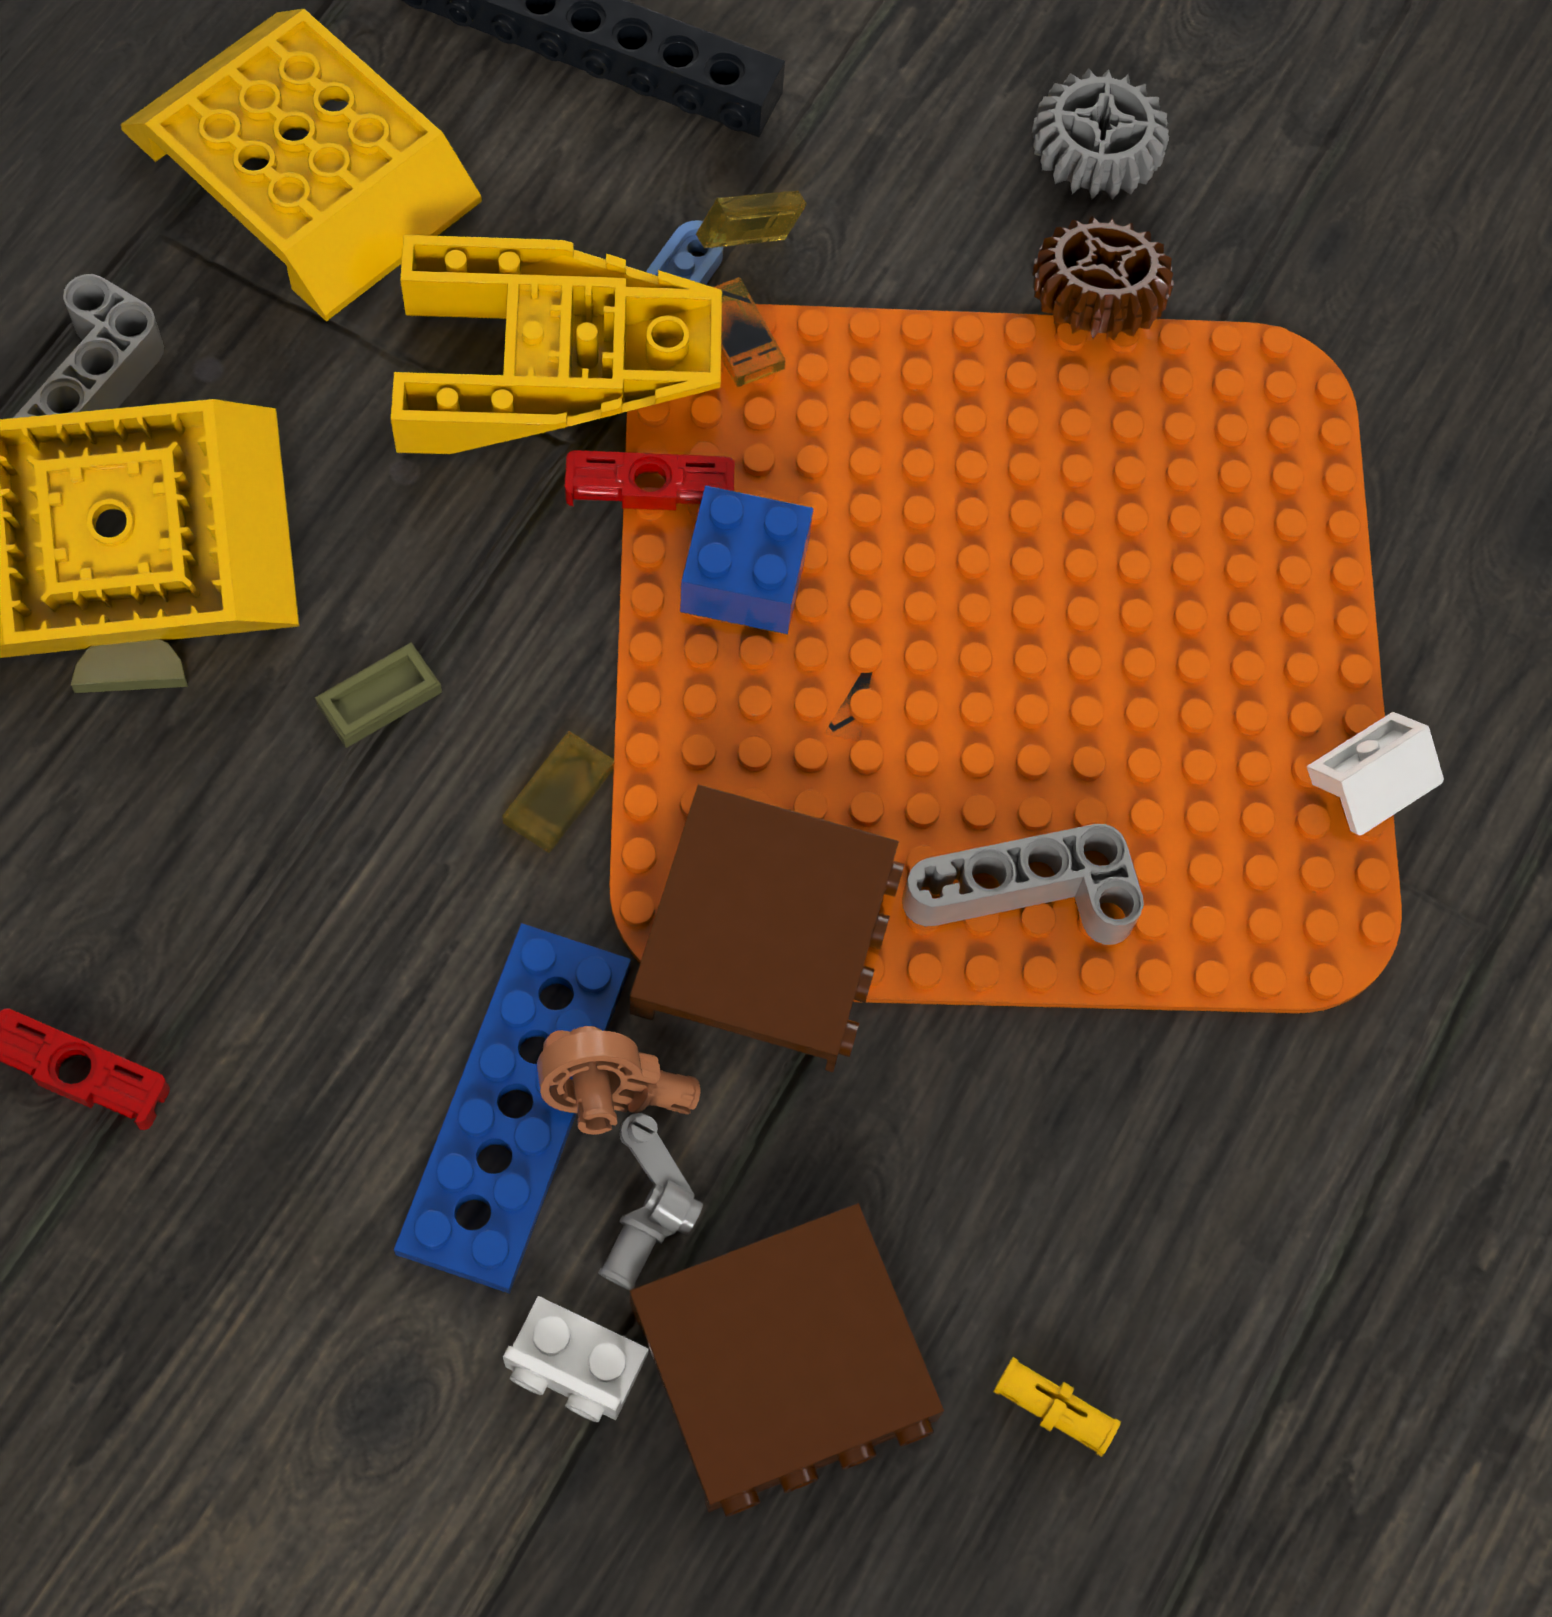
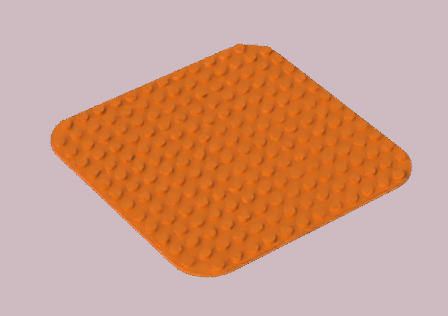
[610,303,1402,1013]

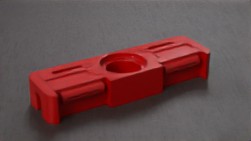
[565,450,735,511]
[0,1008,170,1130]

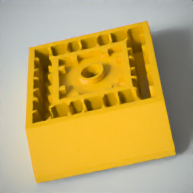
[0,399,300,658]

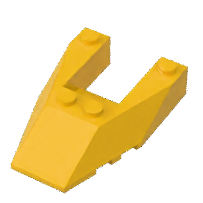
[391,235,722,454]

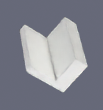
[1307,712,1444,835]

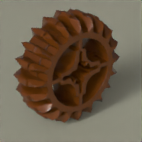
[1032,216,1174,340]

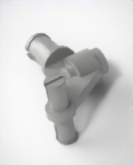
[598,1113,703,1290]

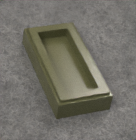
[315,642,442,748]

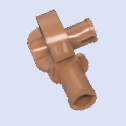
[537,1026,700,1135]

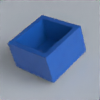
[680,485,814,634]

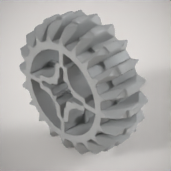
[1032,68,1169,200]

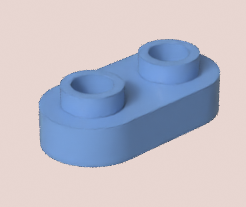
[646,220,724,285]

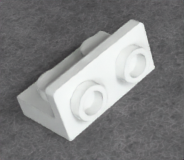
[503,1296,649,1422]

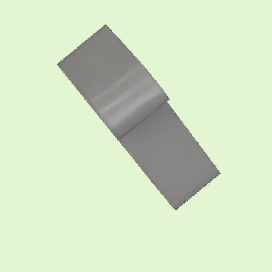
[13,274,164,418]
[902,824,1144,945]

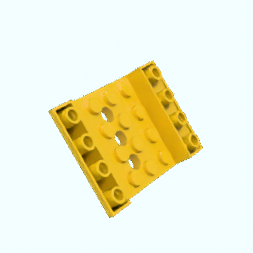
[121,9,482,322]

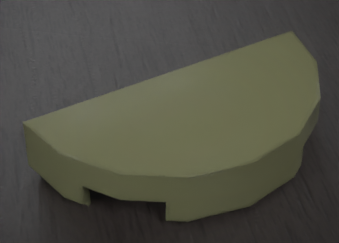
[71,639,188,693]

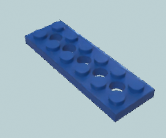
[394,923,631,1294]

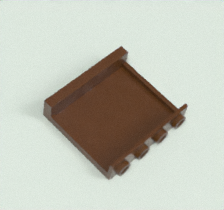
[630,784,904,1072]
[629,1203,944,1517]

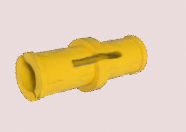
[993,1357,1121,1457]

